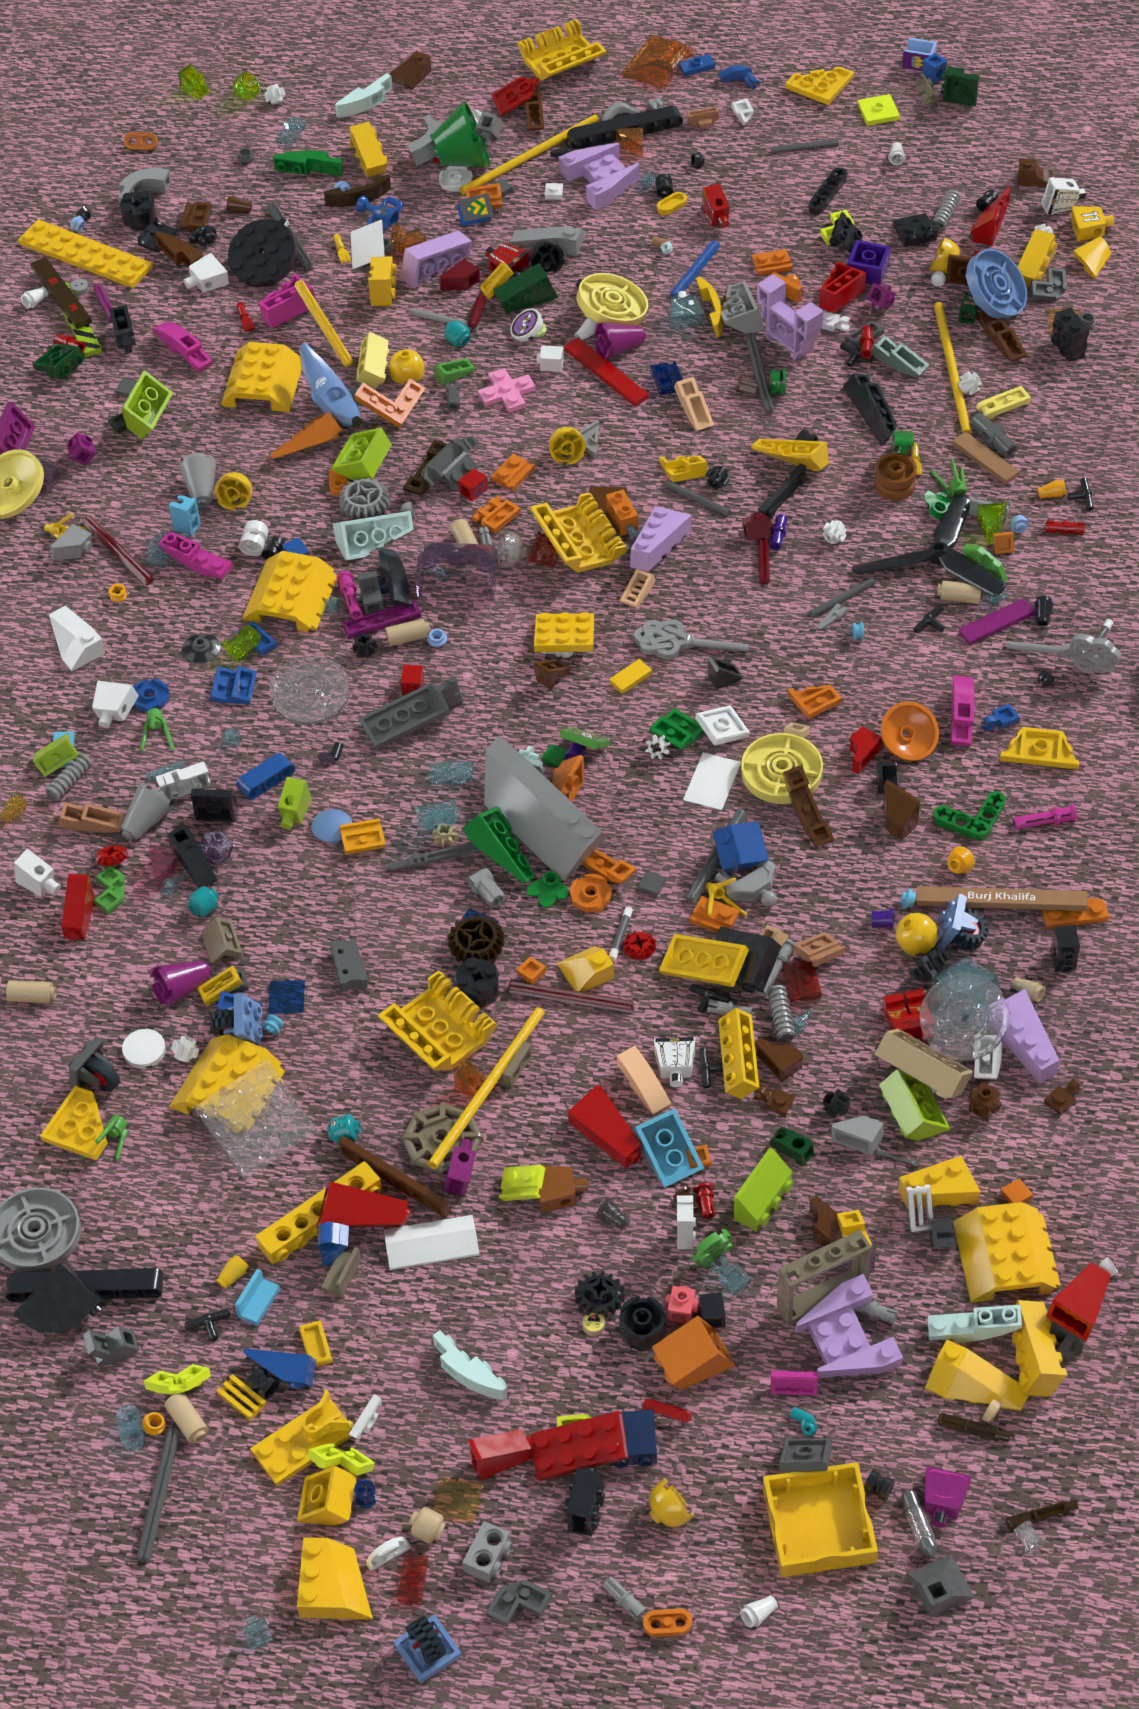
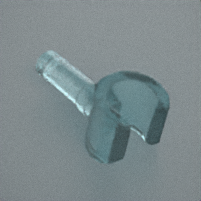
[428,564,450,583]
[164,872,188,895]
[793,1008,814,1034]

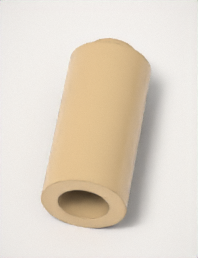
[450,519,481,559]
[937,581,981,604]
[385,619,431,646]
[6,980,57,1003]
[164,1392,209,1443]

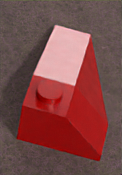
[970,187,1011,246]

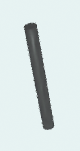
[770,139,839,154]
[664,480,731,517]
[808,578,876,618]

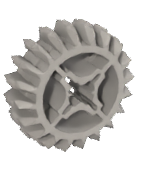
[339,477,390,520]

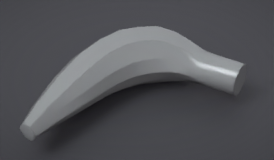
[601,102,640,121]

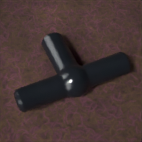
[550,140,584,157]
[840,343,875,367]
[1067,477,1094,511]
[913,605,945,633]
[689,984,731,1013]
[699,1047,723,1089]
[184,1308,230,1341]

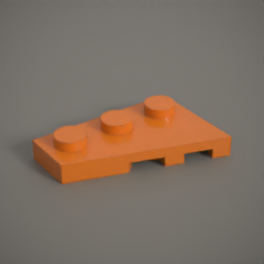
[1041,898,1109,930]

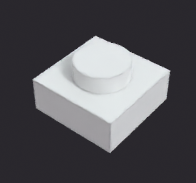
[545,183,563,200]

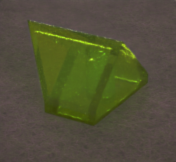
[178,63,210,100]
[977,502,1007,545]

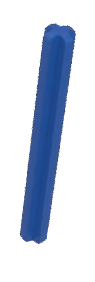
[670,240,720,299]

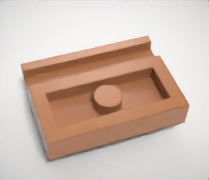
[793,932,846,967]

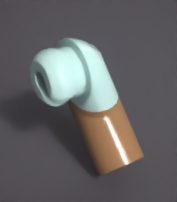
[652,236,673,254]

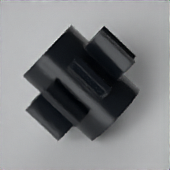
[706,466,730,489]
[352,634,377,658]
[823,1089,850,1118]

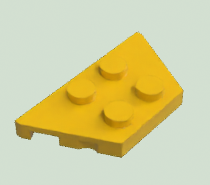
[1000,727,1079,770]

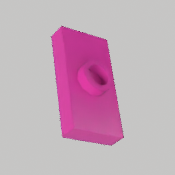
[770,1371,818,1395]

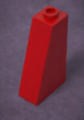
[568,1084,641,1168]
[316,1181,410,1229]
[1046,1262,1111,1342]

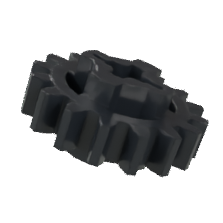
[908,949,953,981]
[575,1271,624,1318]

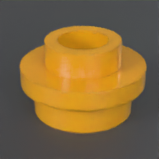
[142,1412,166,1436]

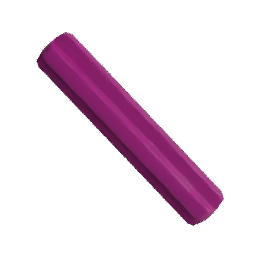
[93,283,113,322]

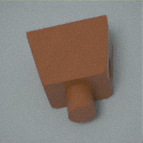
[539,1165,588,1213]

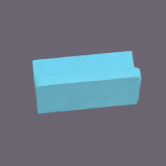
[235,1269,280,1326]

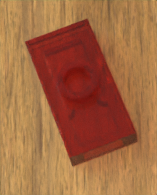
[397,1554,429,1605]

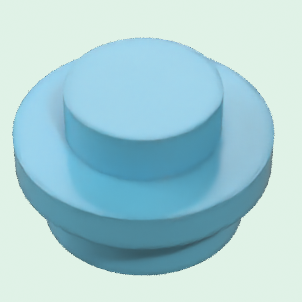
[899,888,916,909]

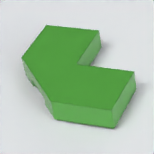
[962,544,1008,583]
[94,866,125,915]

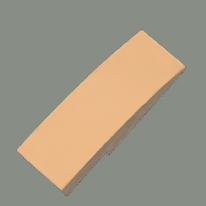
[674,377,714,431]
[617,1046,671,1115]

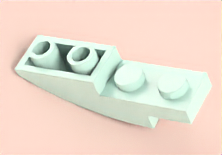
[335,73,393,118]
[928,1305,1022,1343]
[433,1330,507,1401]

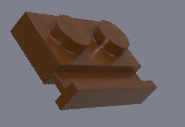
[180,202,212,231]

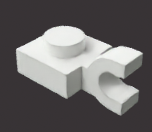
[822,311,850,332]

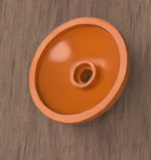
[880,701,939,761]

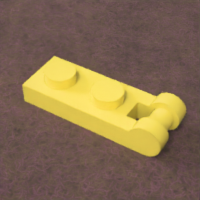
[976,386,1031,420]

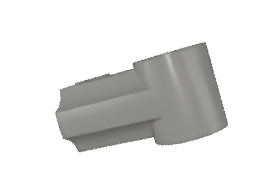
[467,867,506,908]

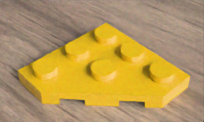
[785,67,854,105]
[40,1086,108,1160]

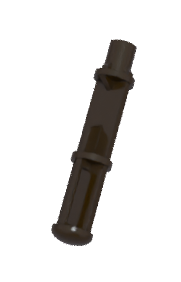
[937,1412,1011,1442]
[1005,1500,1078,1531]

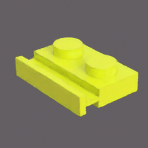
[499,1165,545,1201]

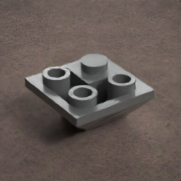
[907,1554,974,1617]

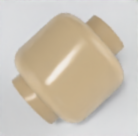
[408,1507,446,1544]

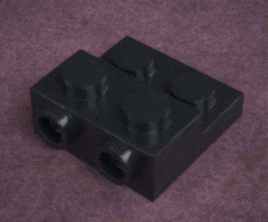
[892,213,938,247]
[190,788,238,822]

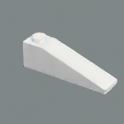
[49,606,105,672]

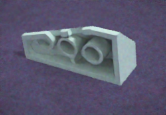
[333,511,414,560]

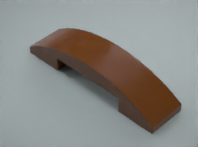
[783,765,834,847]

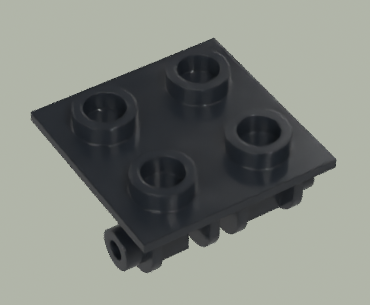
[829,212,863,254]

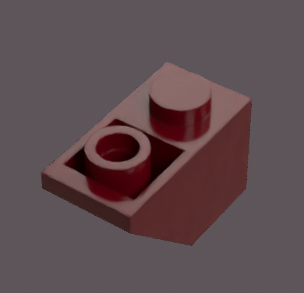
[439,259,480,291]

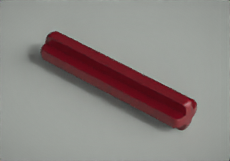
[467,293,487,330]
[758,538,770,585]

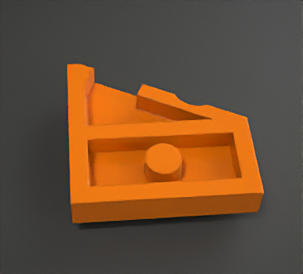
[787,685,842,720]

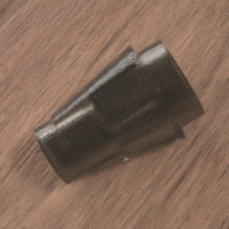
[596,1200,631,1231]

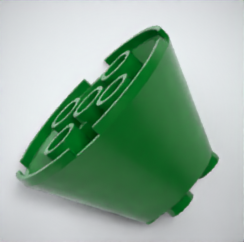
[430,101,491,168]

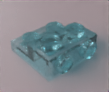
[414,799,460,829]

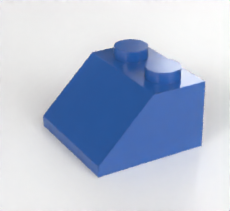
[712,821,769,874]

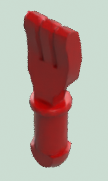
[236,302,255,332]

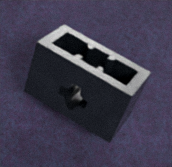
[1050,925,1080,973]

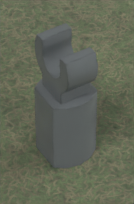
[446,382,460,410]

